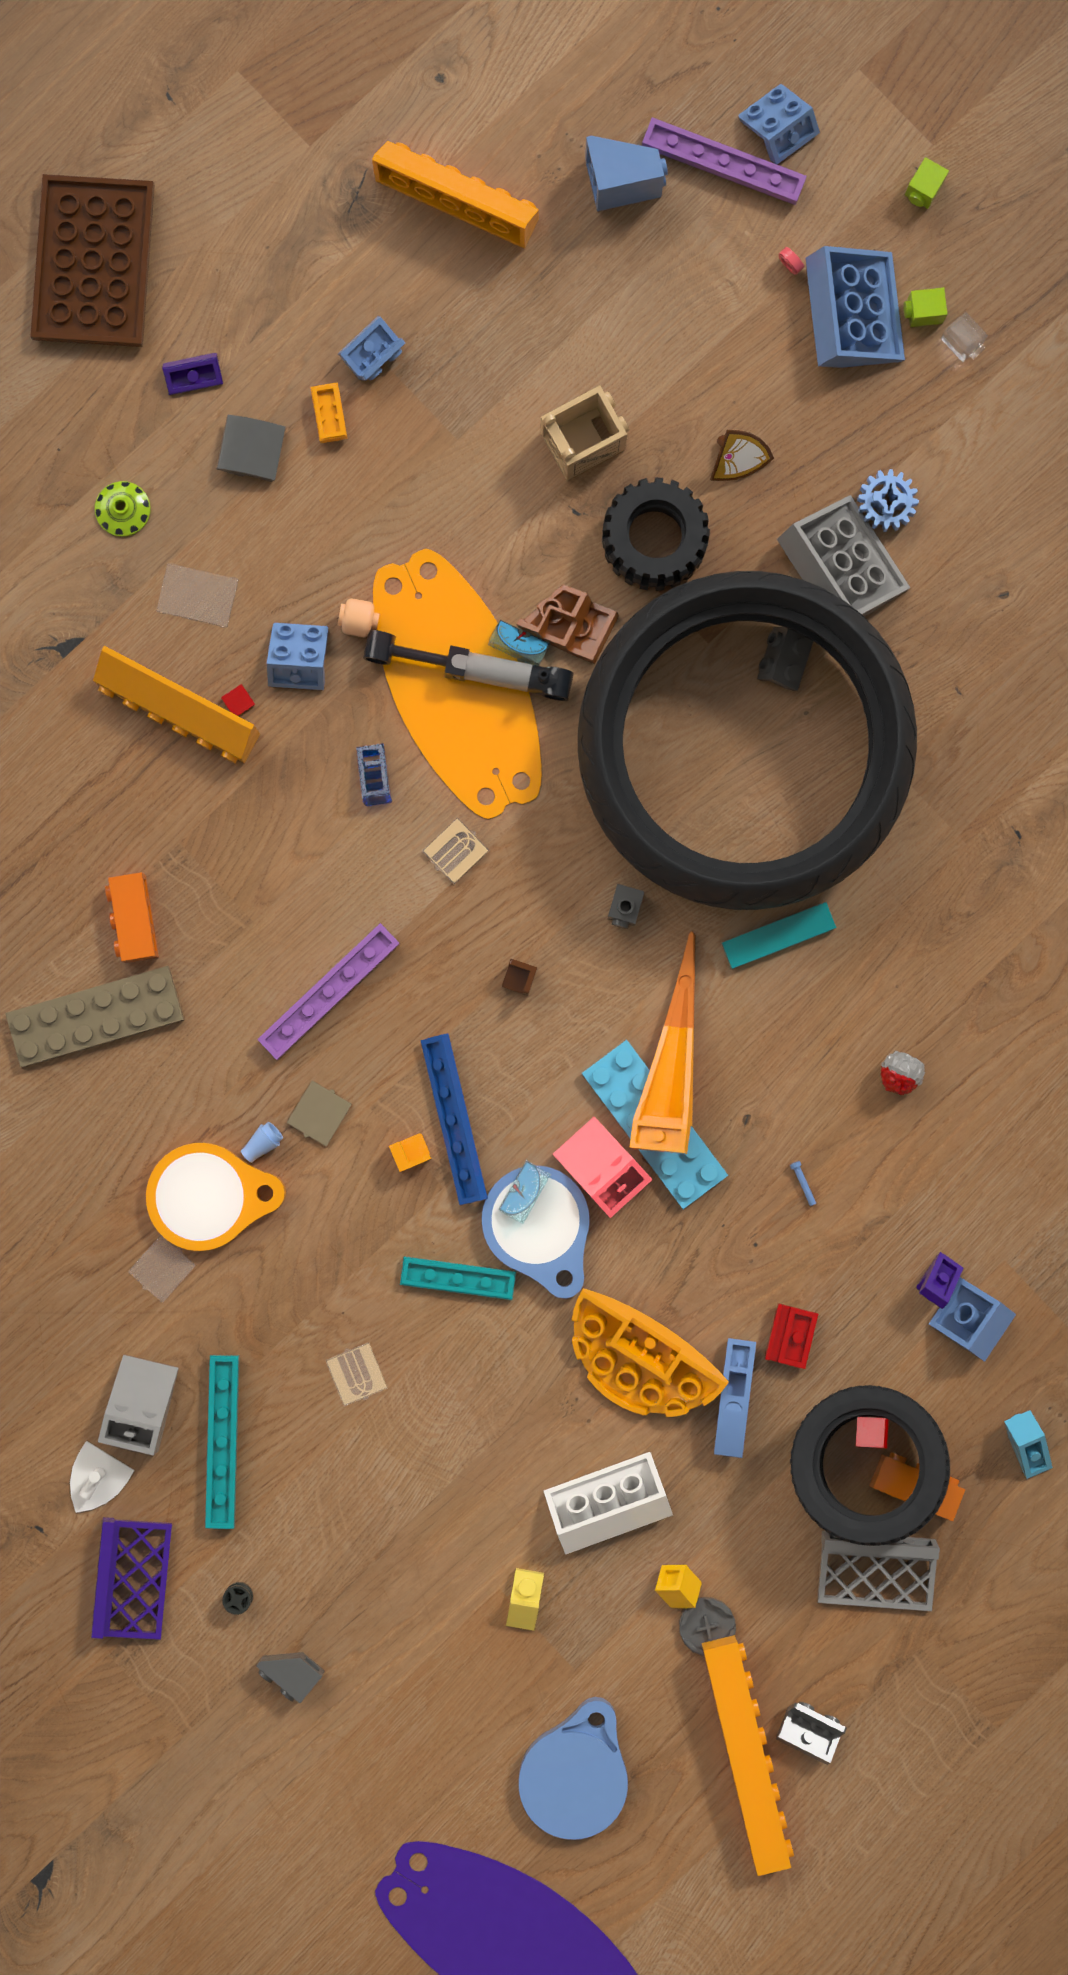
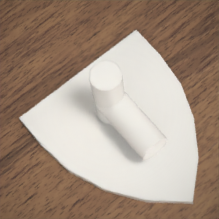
[70,1441,135,1513]

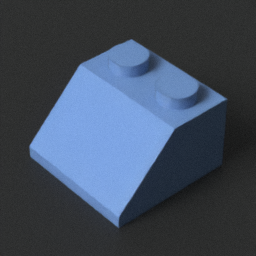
[929,1277,1016,1362]

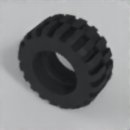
[602,477,710,591]

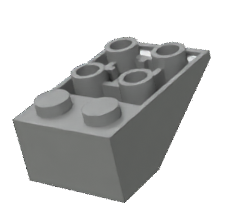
[98,1355,179,1456]

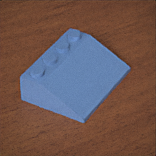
[805,246,905,368]

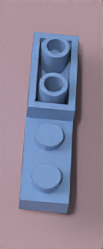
[714,1338,756,1458]

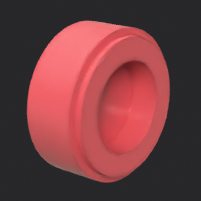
[778,247,804,275]

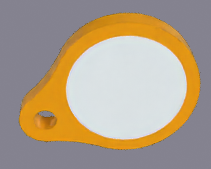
[146,1143,286,1251]

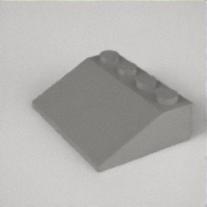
[777,495,910,617]

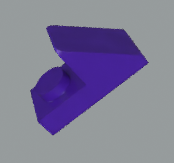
[916,1252,963,1309]

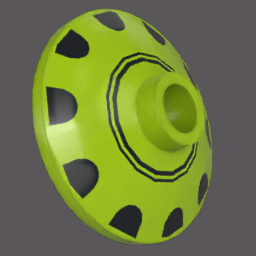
[95,481,151,537]

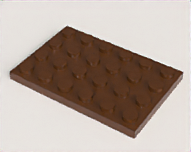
[30,174,155,347]

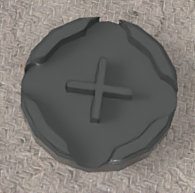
[679,1597,736,1656]

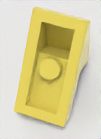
[506,1568,544,1631]

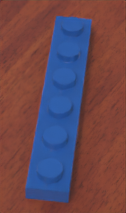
[420,1033,488,1205]

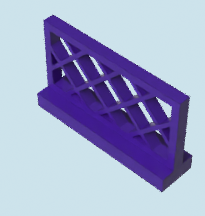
[91,1517,172,1640]

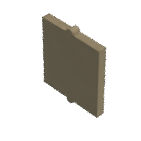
[287,1080,352,1147]

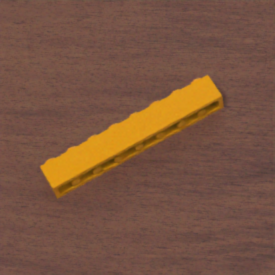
[701,1635,794,1876]

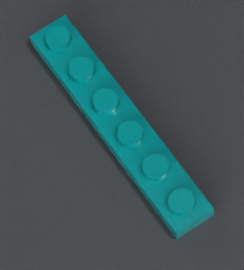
[205,1355,240,1529]

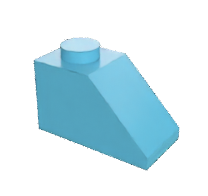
[1004,1410,1053,1479]

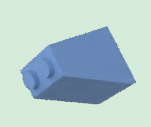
[585,136,668,211]

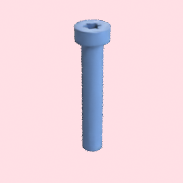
[790,1161,816,1206]

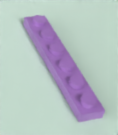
[642,117,807,205]
[257,923,400,1060]

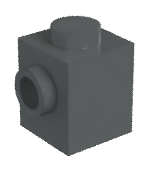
[607,884,645,929]

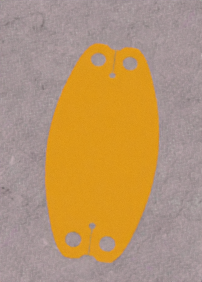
[373,549,542,819]

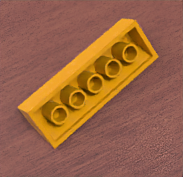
[372,141,539,249]
[93,646,260,764]

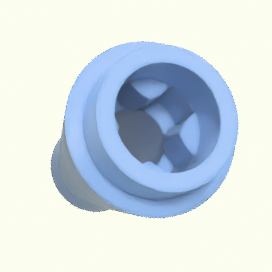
[241,1122,283,1163]

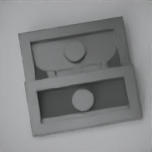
[216,415,285,482]

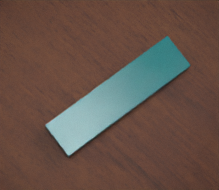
[721,902,837,969]
[400,1256,516,1300]

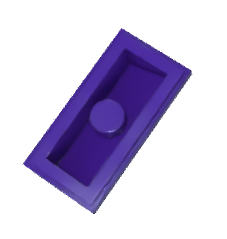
[162,353,223,395]

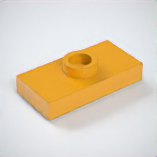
[310,382,348,444]

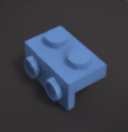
[338,316,405,381]

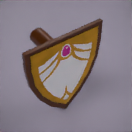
[710,430,774,481]

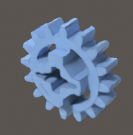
[857,469,919,532]

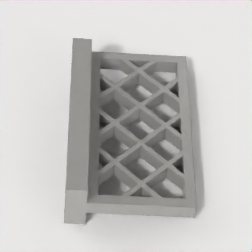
[817,1531,940,1611]

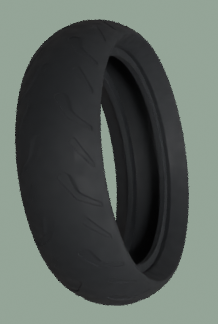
[578,571,917,910]

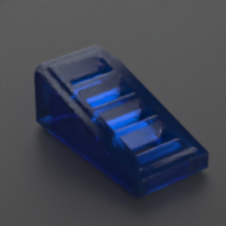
[356,743,392,806]

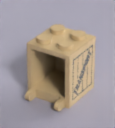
[540,386,629,481]

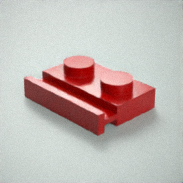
[764,1303,819,1369]

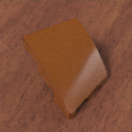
[516,584,619,664]

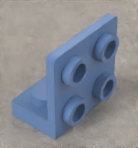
[739,84,820,164]
[266,623,329,690]

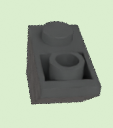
[256,1652,325,1703]

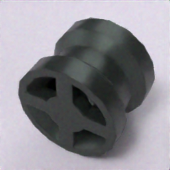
[222,1582,253,1615]

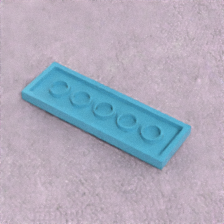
[581,1040,728,1209]

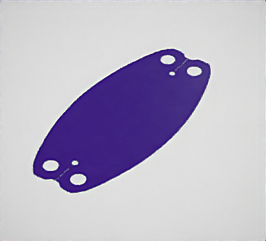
[375,1841,638,1975]

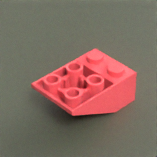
[553,1117,652,1218]

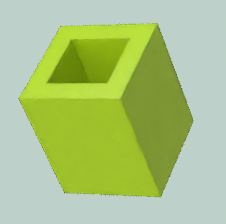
[904,157,949,209]
[904,287,948,327]

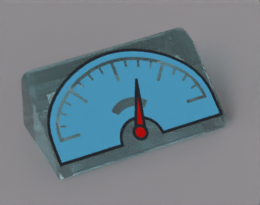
[488,620,550,666]
[499,1160,551,1224]

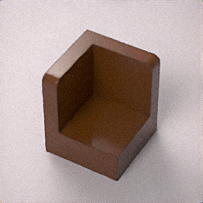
[502,958,537,996]

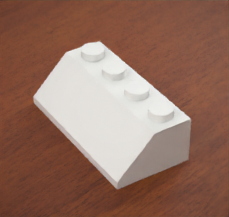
[544,1452,673,1554]

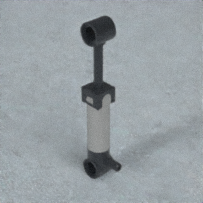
[363,630,574,701]

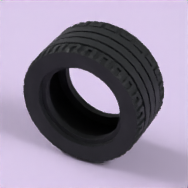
[790,1385,950,1546]

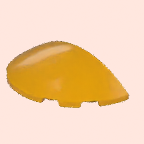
[572,1288,729,1417]

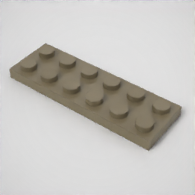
[5,966,185,1068]

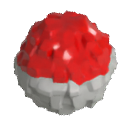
[880,1051,925,1095]

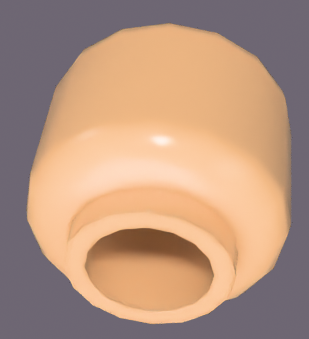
[337,598,379,638]

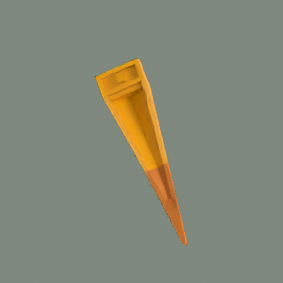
[630,931,695,1154]

